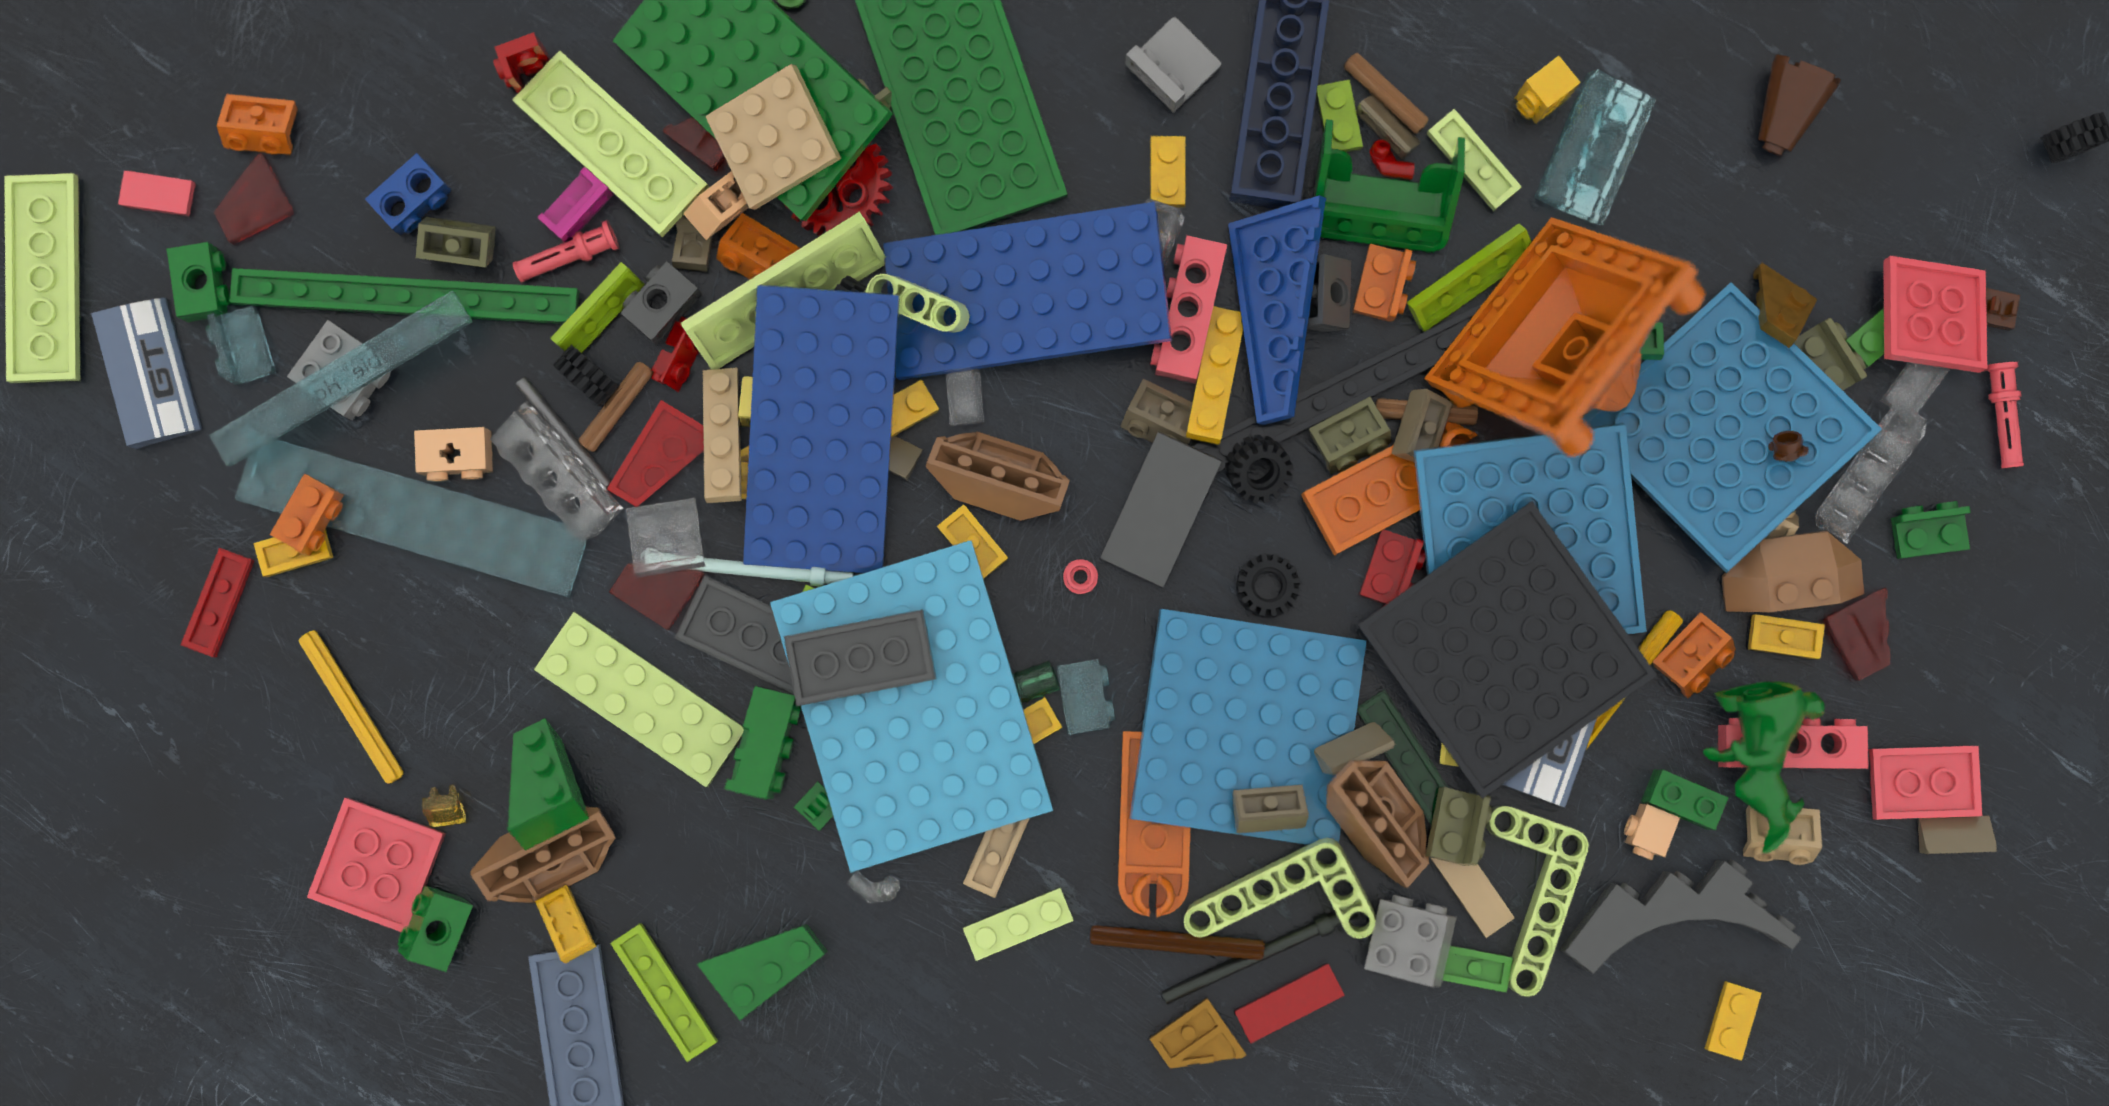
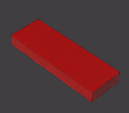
[181,548,255,658]
[1234,963,1345,1043]

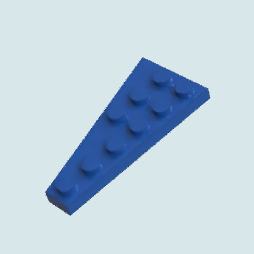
[1228,195,1326,425]

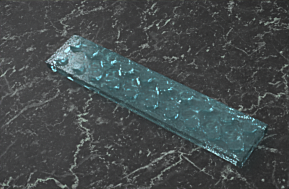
[235,433,589,598]

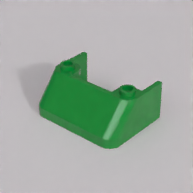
[1313,119,1465,252]

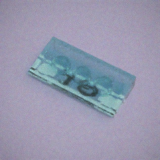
[1534,69,1657,225]

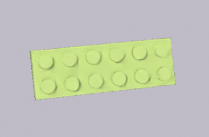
[512,50,709,237]
[4,173,80,383]
[681,212,886,370]
[534,612,744,787]

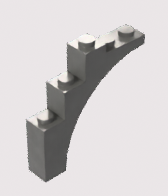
[1559,859,1801,974]

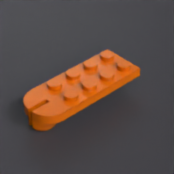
[1301,422,1477,556]
[1118,731,1190,917]

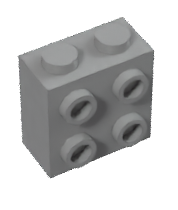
[287,320,393,420]
[1364,894,1457,987]

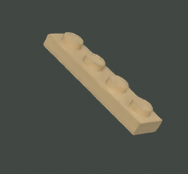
[703,368,742,503]

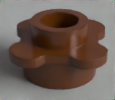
[1768,431,1809,462]

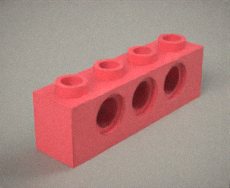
[1150,235,1227,384]
[1718,718,1868,769]

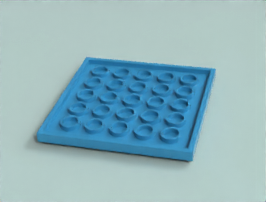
[1582,282,1882,573]
[1413,423,1647,634]
[1129,609,1366,845]

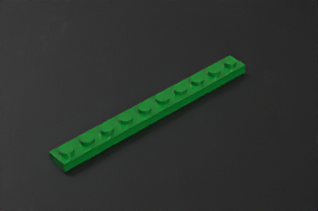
[229,268,580,324]

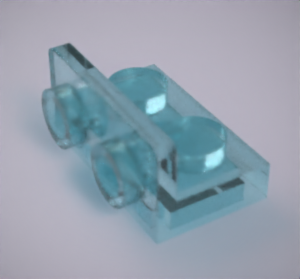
[206,305,276,385]
[1056,659,1115,735]

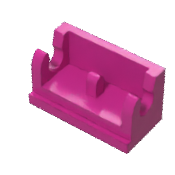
[537,167,614,243]

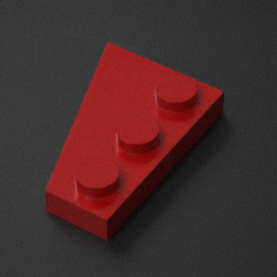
[607,400,704,507]

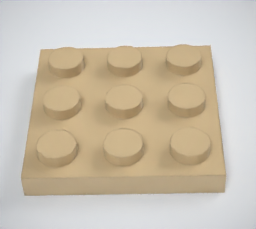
[705,64,842,210]

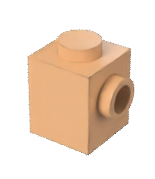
[1624,804,1680,860]

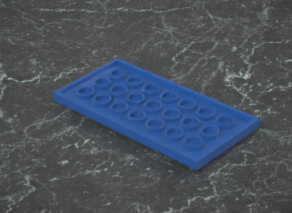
[883,202,1172,380]
[743,285,900,573]

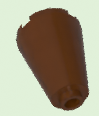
[1758,54,1841,156]

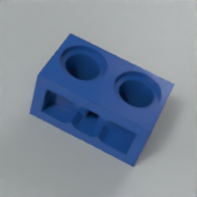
[365,153,452,236]

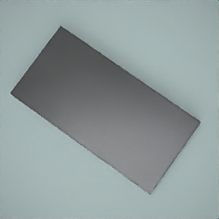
[1100,431,1222,587]
[675,575,794,694]
[784,610,936,706]

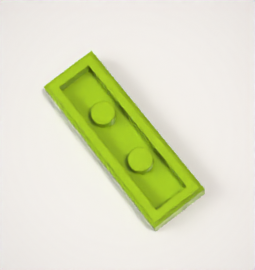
[550,262,645,353]

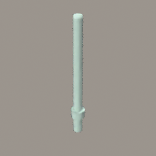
[645,552,854,587]

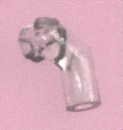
[846,871,900,903]

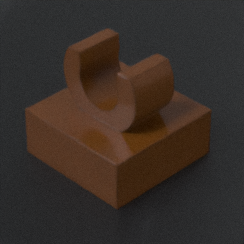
[1986,288,2021,331]

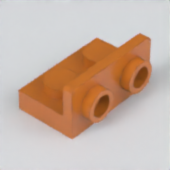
[216,94,297,155]
[716,213,800,280]
[1352,244,1416,322]
[270,473,344,556]
[1652,612,1736,698]

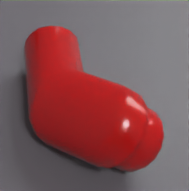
[1370,139,1415,180]

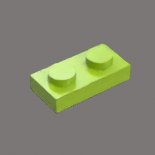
[1316,79,1363,152]

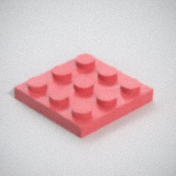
[1883,256,1988,373]
[307,798,446,932]

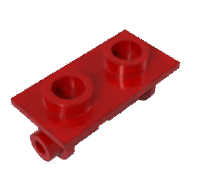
[651,316,699,392]

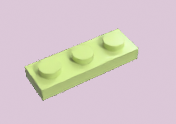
[1426,109,1522,211]
[963,888,1074,961]

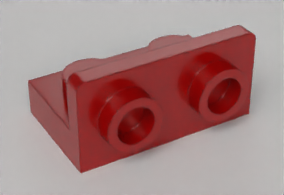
[493,32,550,93]
[1359,530,1425,605]

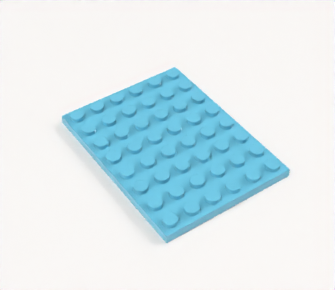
[770,540,1054,873]

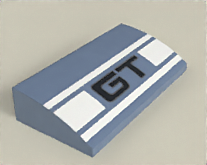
[91,298,202,449]
[1502,718,1597,808]

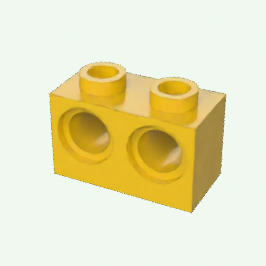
[1515,56,1581,124]

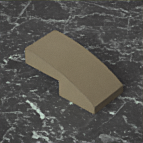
[672,215,713,272]

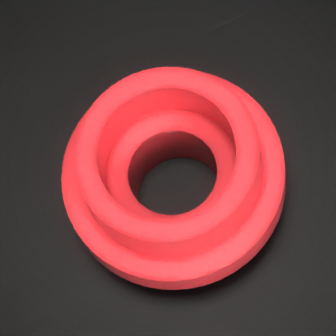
[1063,559,1098,594]

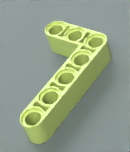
[865,274,970,333]
[1486,806,1589,997]
[1184,838,1375,938]

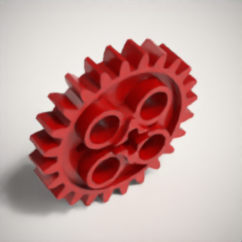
[785,142,893,237]

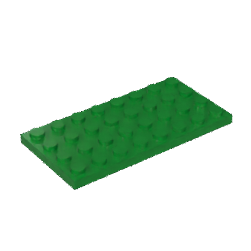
[613,0,893,221]
[855,0,1068,235]

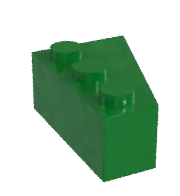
[725,686,802,799]
[508,718,589,851]
[697,924,828,1020]

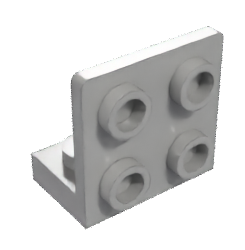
[1125,17,1221,113]

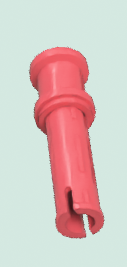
[512,220,619,283]
[1986,362,2024,469]

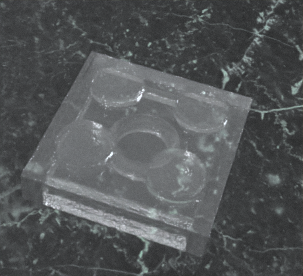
[626,498,706,578]

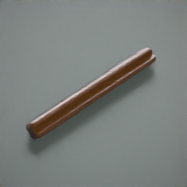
[1090,925,1265,960]

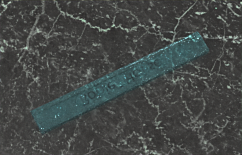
[209,290,473,467]

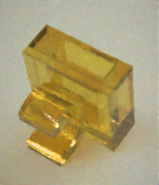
[422,784,466,828]

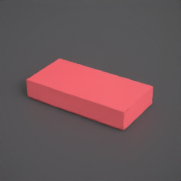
[118,170,196,217]

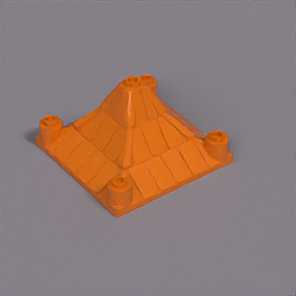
[1424,217,1705,457]

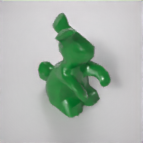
[1703,681,1825,853]

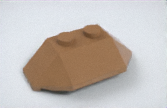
[926,432,1070,521]
[1721,531,1864,612]
[1326,760,1429,888]
[470,807,615,903]

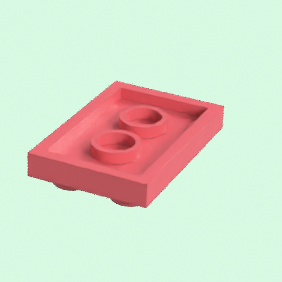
[1869,746,1982,820]

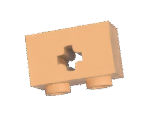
[683,171,749,240]
[414,427,493,481]

